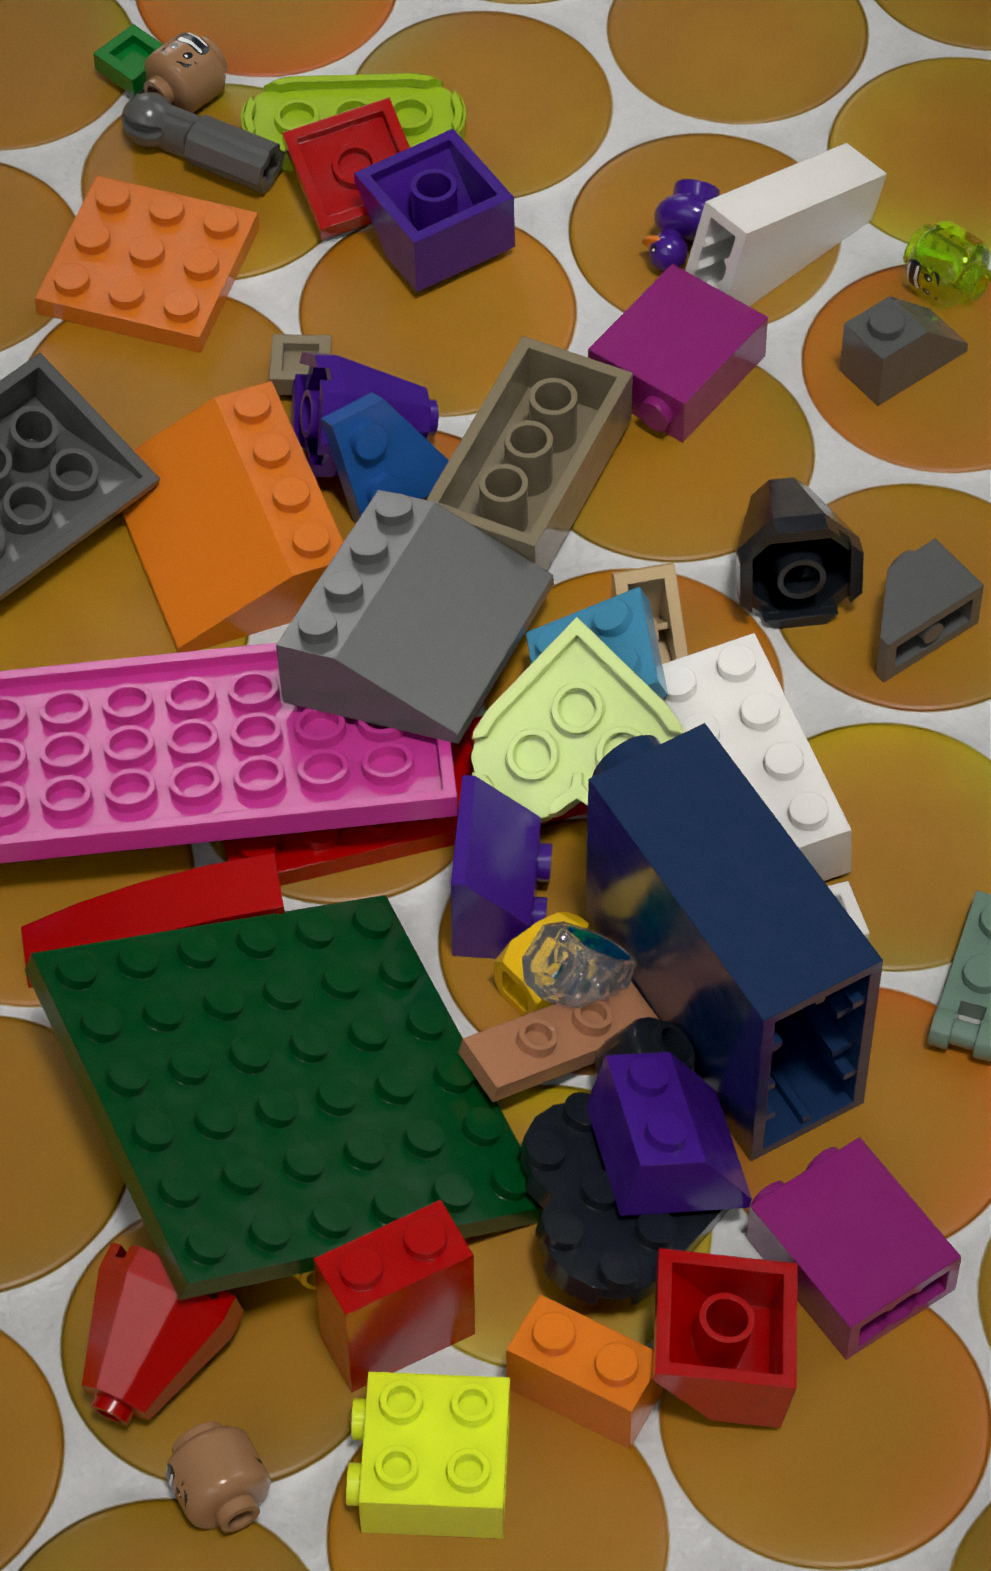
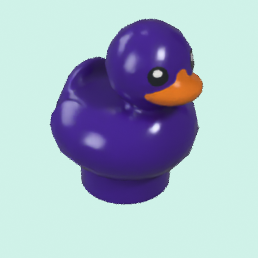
[642,179,720,272]

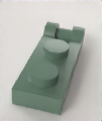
[927,890,991,1062]

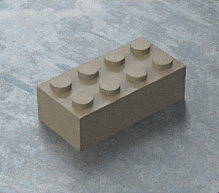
[426,336,633,571]

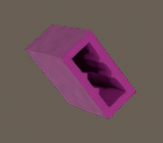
[588,264,768,443]
[747,1137,961,1360]

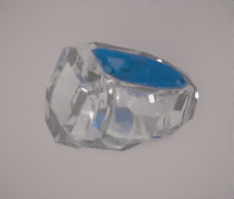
[522,921,637,1008]

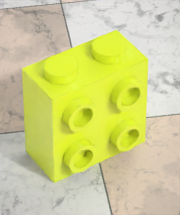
[346,1372,510,1539]

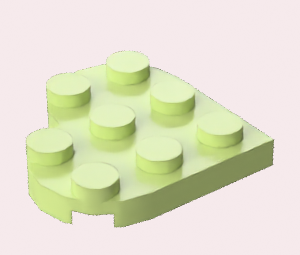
[471,617,686,823]

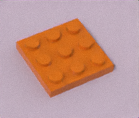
[35,175,259,353]

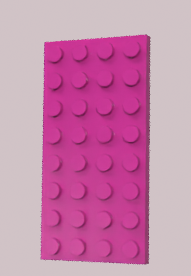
[0,643,458,863]

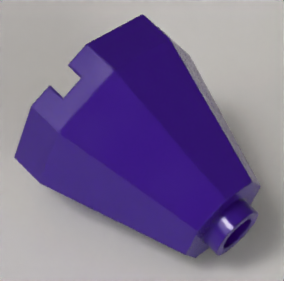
[291,352,439,477]

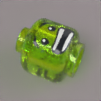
[903,220,991,307]

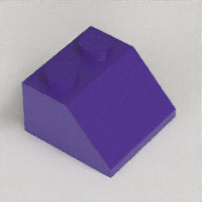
[354,129,515,292]
[451,775,553,959]
[586,1052,752,1216]

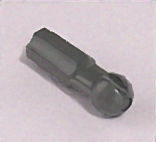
[122,92,284,193]

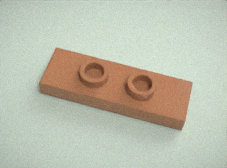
[458,976,659,1102]

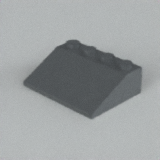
[0,352,160,601]
[276,490,554,744]

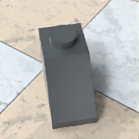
[840,296,968,406]
[876,538,984,683]

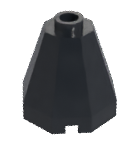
[736,477,864,629]

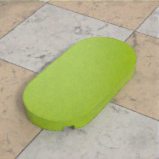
[241,73,466,172]

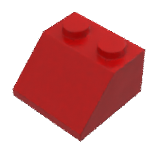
[653,1248,798,1428]

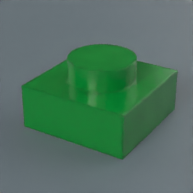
[93,24,163,96]

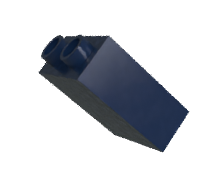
[585,723,882,1162]

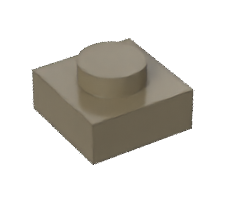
[269,334,332,395]

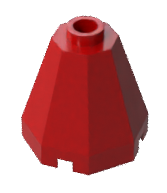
[82,1243,245,1426]

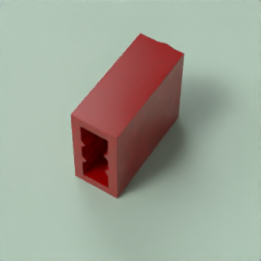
[314,1200,475,1392]

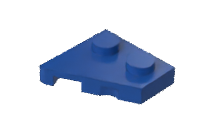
[321,392,449,523]

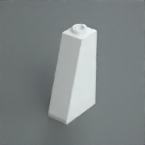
[685,143,887,307]

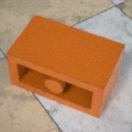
[506,1294,663,1449]

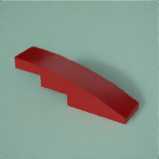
[21,853,285,988]

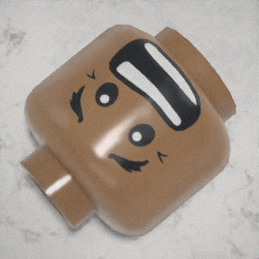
[144,32,227,113]
[165,1421,271,1532]

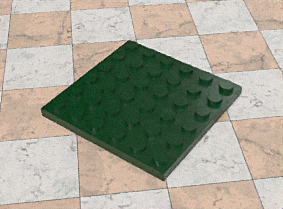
[25,895,544,1300]

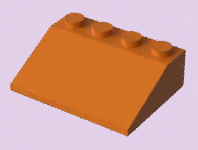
[120,381,344,653]

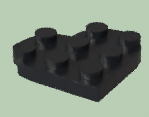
[519,1092,730,1305]

